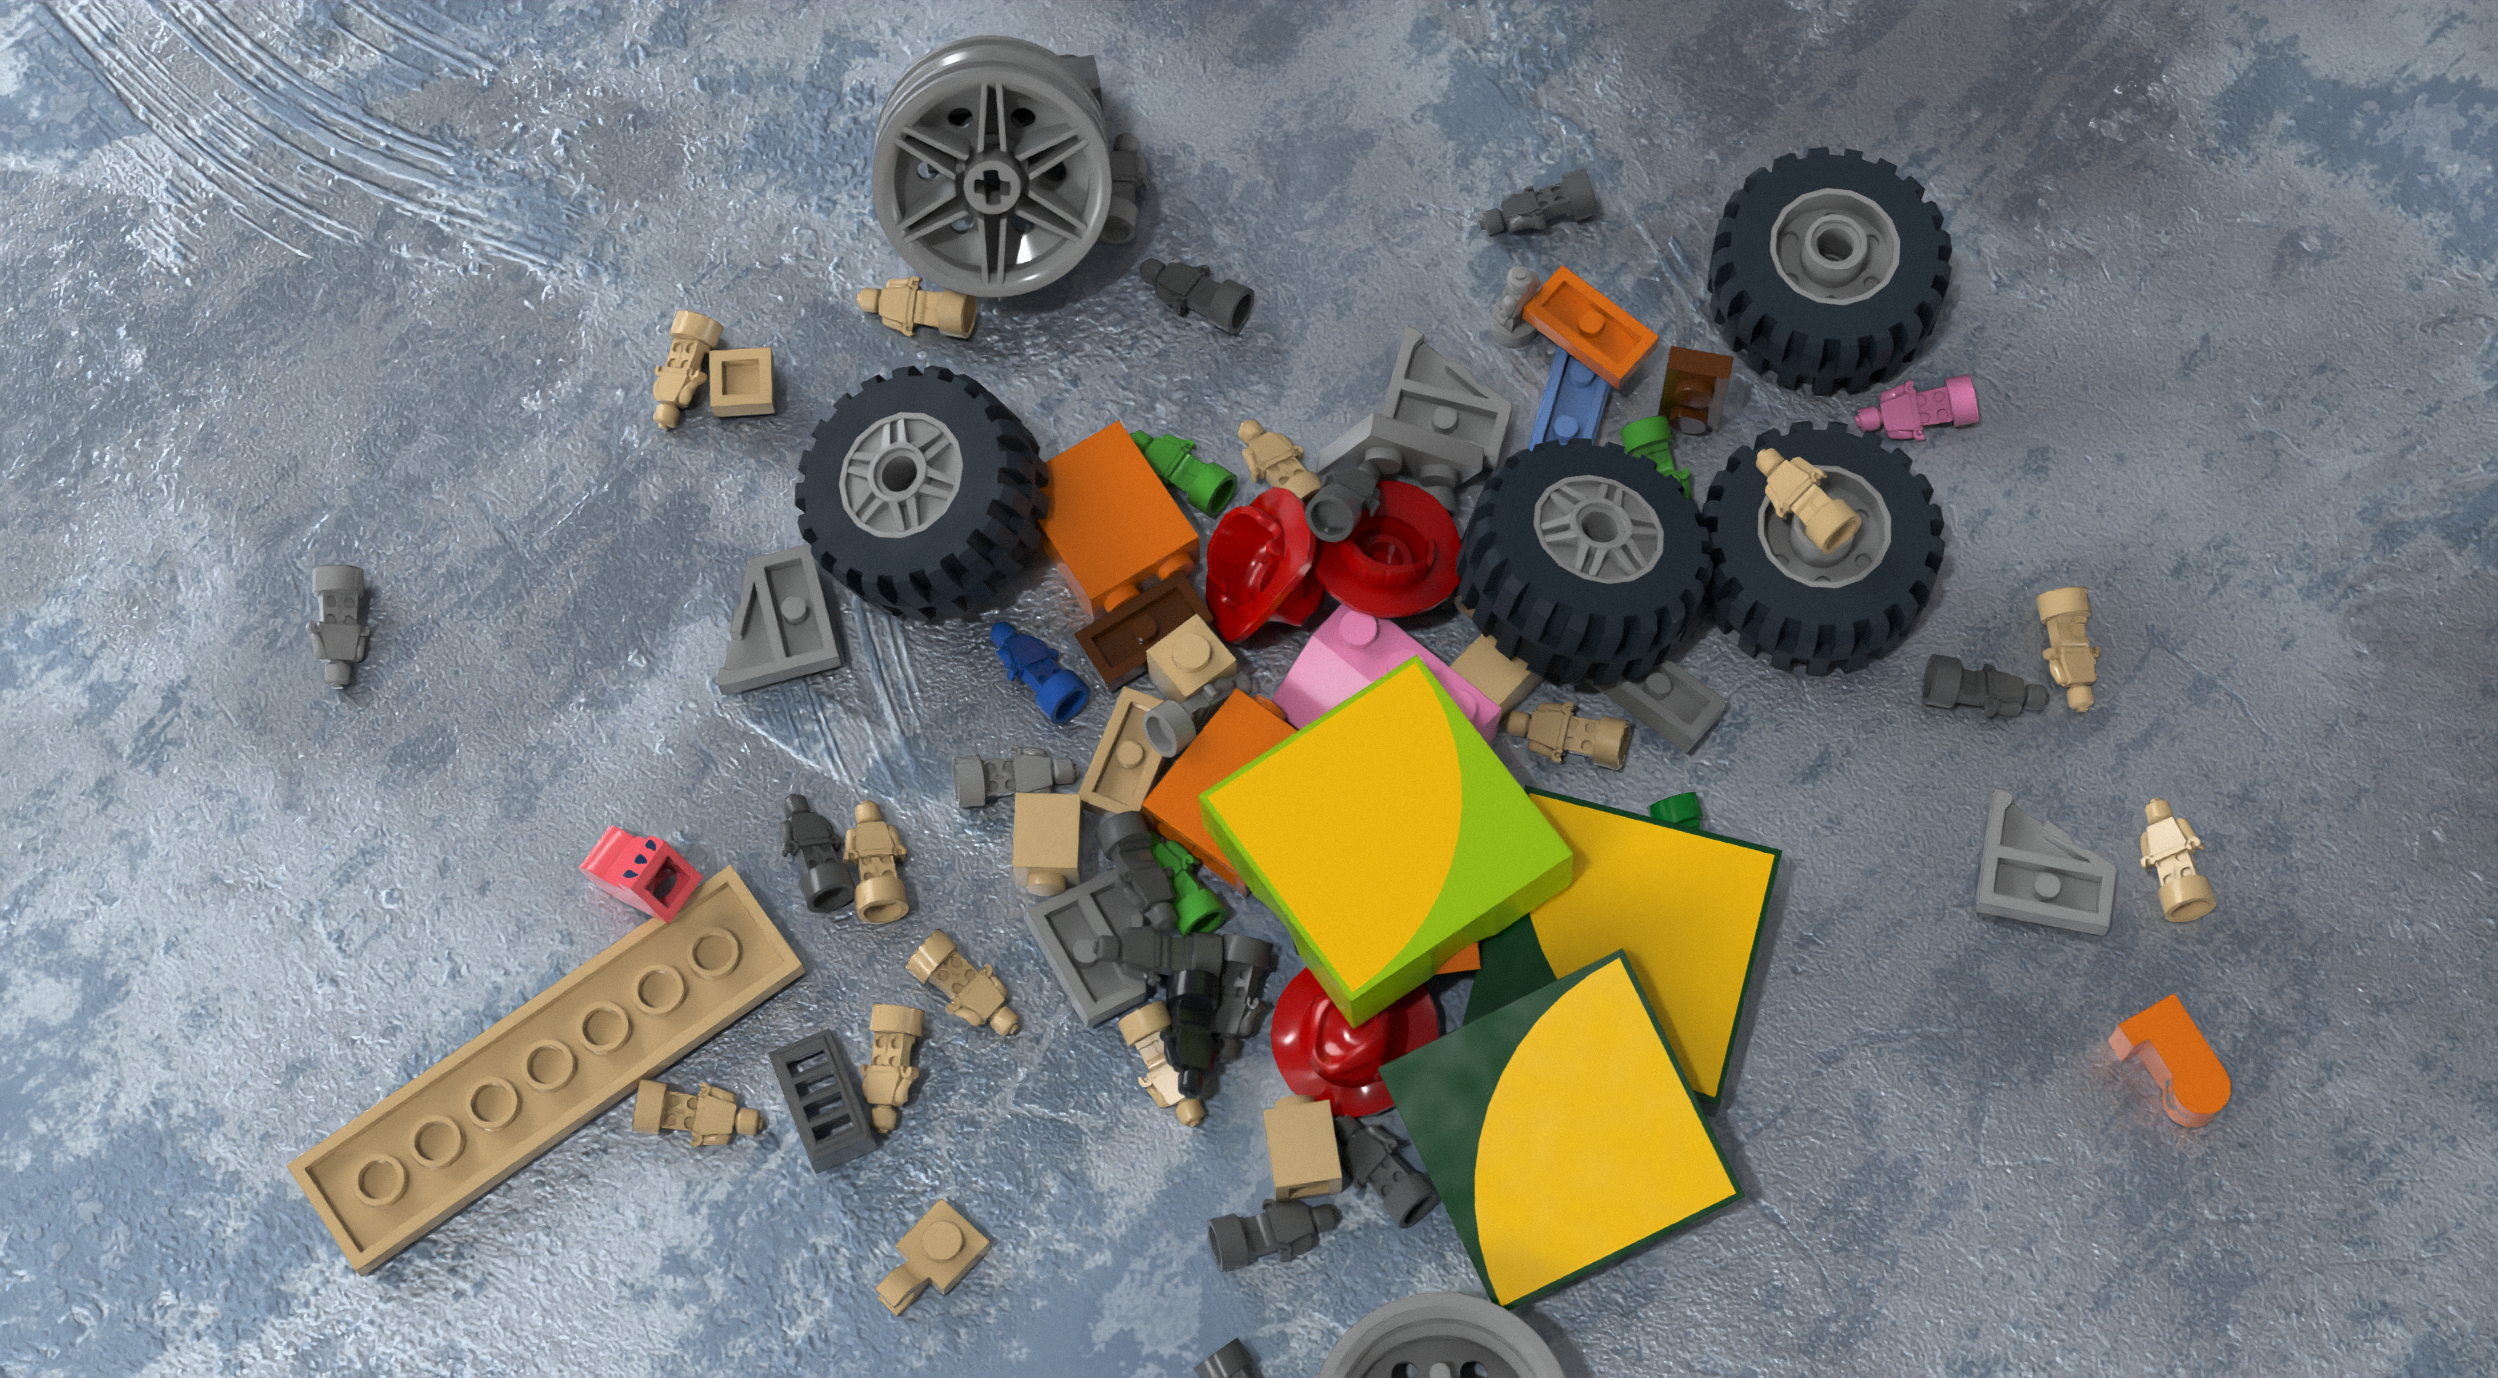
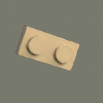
[1078,686,1167,819]

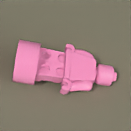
[1855,374,1979,440]

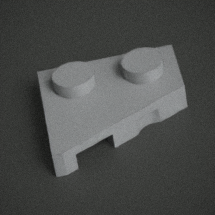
[1381,326,1513,469]
[1316,412,1484,489]
[717,544,841,696]
[1974,788,2117,936]
[1024,867,1146,1029]

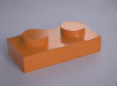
[1522,265,1659,390]

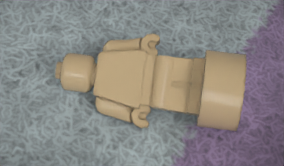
[856,276,977,338]
[653,310,723,431]
[1238,419,1326,507]
[1756,448,1862,555]
[2036,586,2100,713]
[1504,702,1630,770]
[2140,798,2217,922]
[843,800,909,924]
[904,929,1019,1036]
[1117,1000,1205,1128]
[860,1004,925,1134]
[632,1079,763,1147]

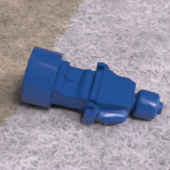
[990,621,1091,724]

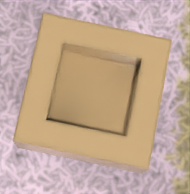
[709,347,775,417]

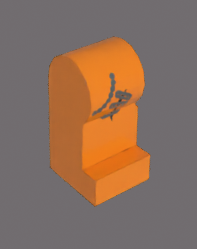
[2108,993,2231,1128]

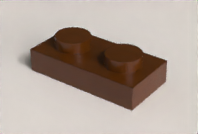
[1657,346,1734,434]
[1074,570,1216,693]

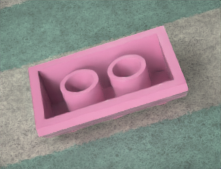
[1271,604,1502,745]

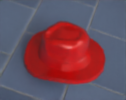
[1311,481,1461,618]
[1205,487,1326,644]
[1270,967,1440,1118]

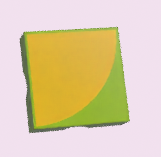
[1198,654,1573,1029]

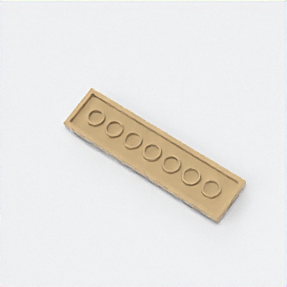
[286,864,806,1277]

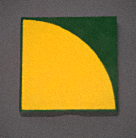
[1462,785,1783,1117]
[1377,947,1745,1311]

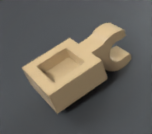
[875,1198,991,1317]

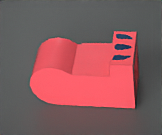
[579,825,703,924]

